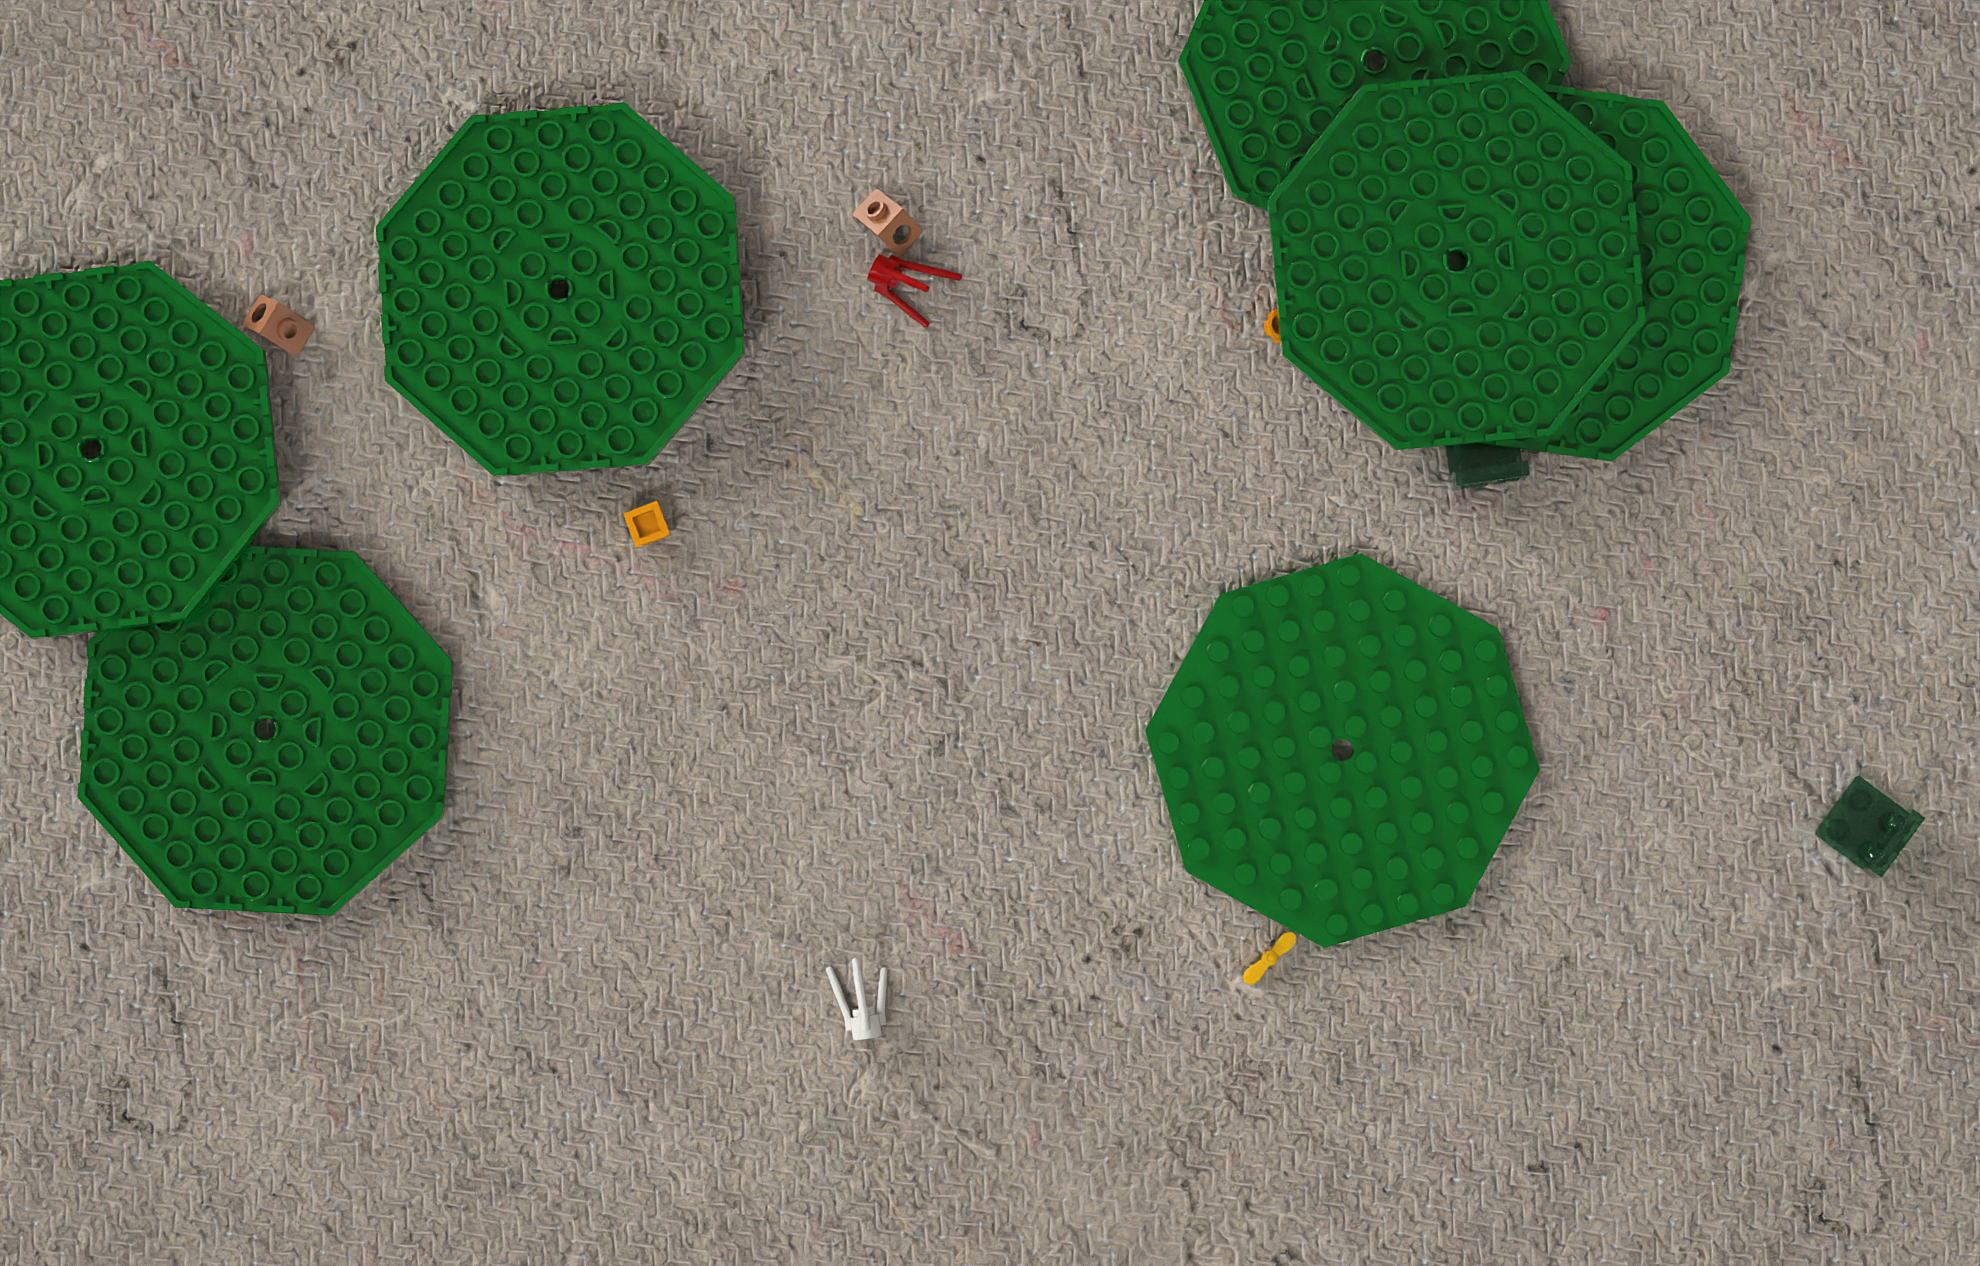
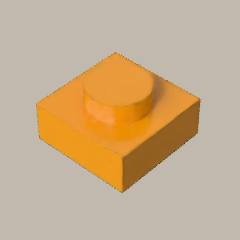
[623,501,671,549]

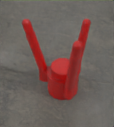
[867,254,962,327]

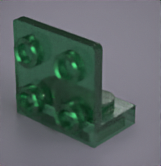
[1445,443,1530,491]
[1814,776,1925,878]

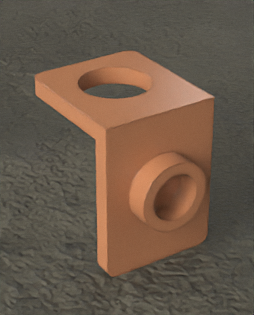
[853,189,922,257]
[243,294,315,356]

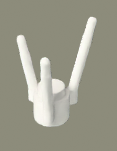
[826,958,887,1040]

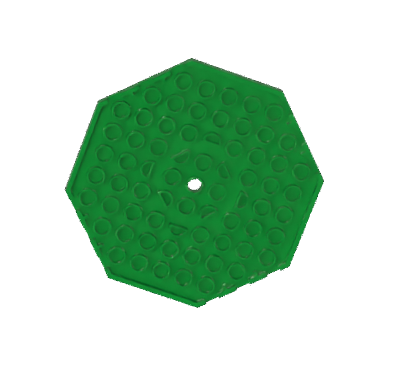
[1178,0,1571,212]
[1267,70,1646,450]
[1447,83,1751,462]
[376,102,746,477]
[0,261,281,640]
[77,546,454,916]
[1145,553,1540,948]

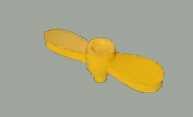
[1243,932,1297,985]

